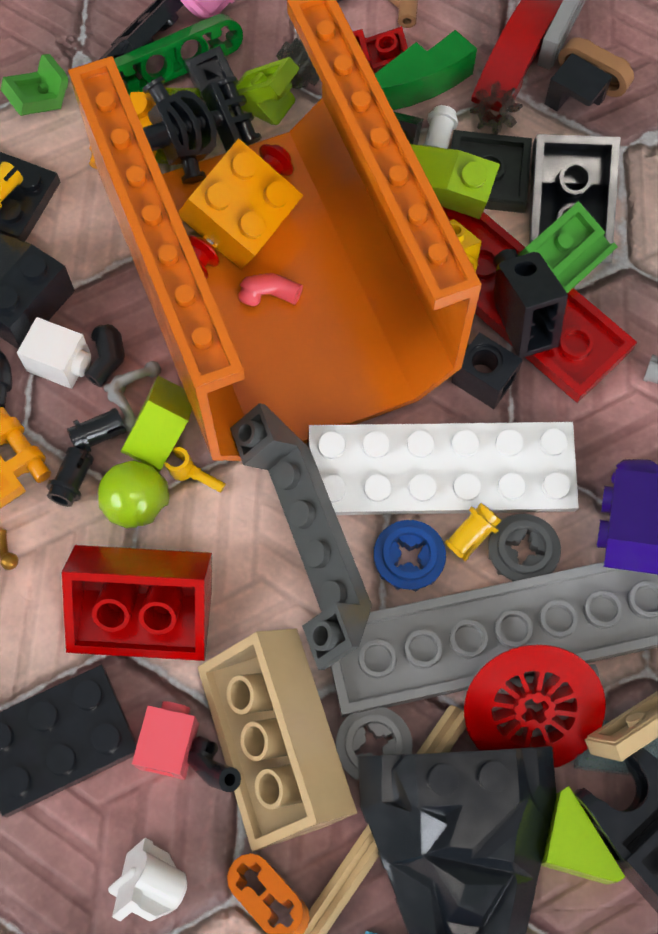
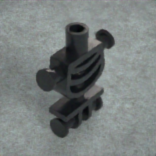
[142,76,262,184]

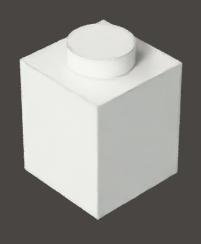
[17,317,91,389]

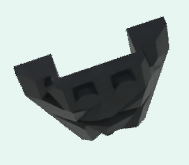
[357,746,557,934]

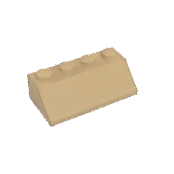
[197,628,357,852]

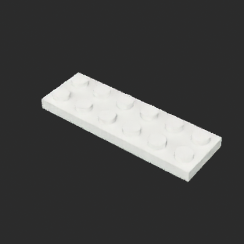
[309,422,579,515]

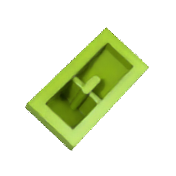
[120,375,192,471]
[541,786,625,884]

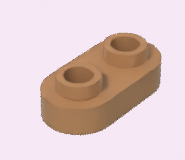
[558,37,634,97]

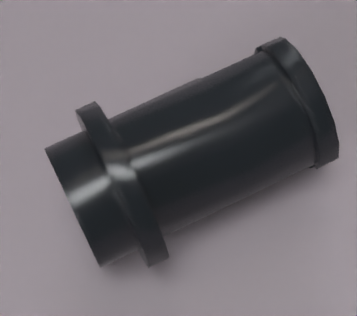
[67,408,127,453]
[47,447,94,507]

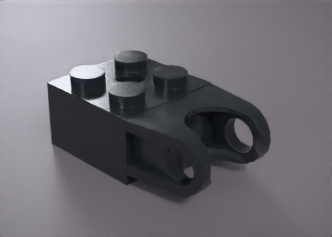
[574,748,658,913]

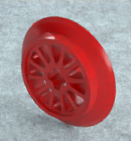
[464,644,606,768]

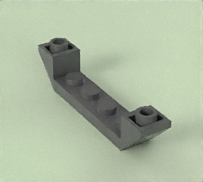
[230,403,372,670]

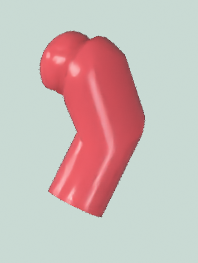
[238,273,303,306]

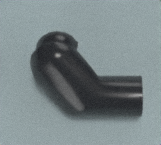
[187,736,241,792]

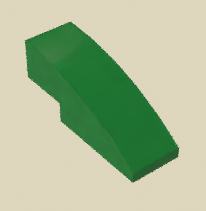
[375,30,477,110]

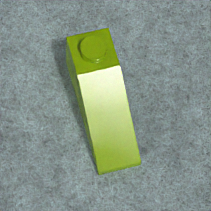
[410,144,500,219]

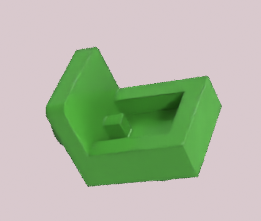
[0,54,68,116]

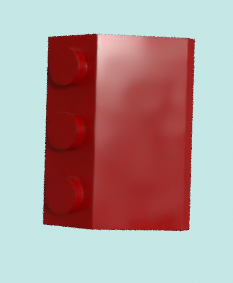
[62,545,212,661]

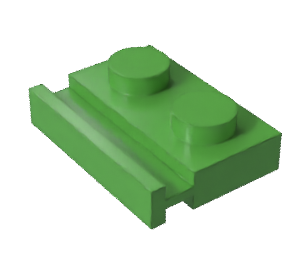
[518,201,618,293]

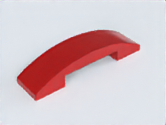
[471,0,563,115]

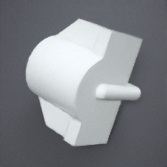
[108,838,187,921]

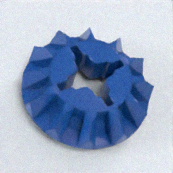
[374,520,446,592]

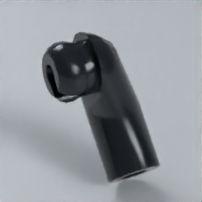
[84,324,125,387]

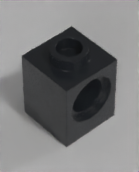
[451,332,523,409]

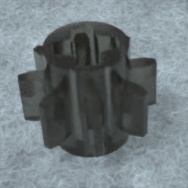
[276,38,320,89]
[470,81,523,135]

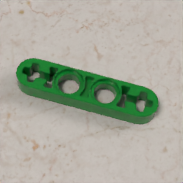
[114,14,243,96]

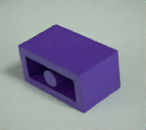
[597,469,658,575]

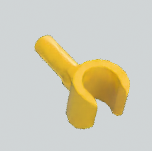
[164,447,226,493]

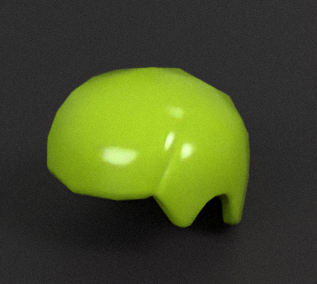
[98,460,170,529]

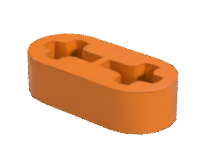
[227,853,310,934]

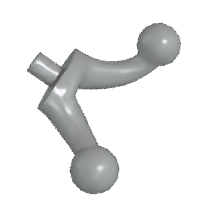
[104,361,161,432]

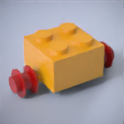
[178,138,303,279]

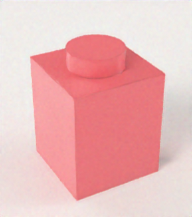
[132,701,199,780]

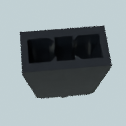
[493,248,568,358]

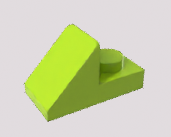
[236,57,300,125]

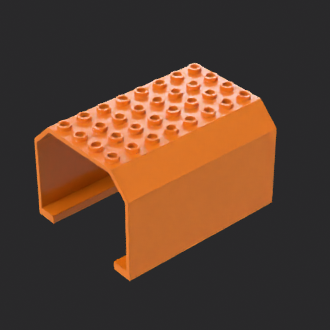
[68,0,482,461]

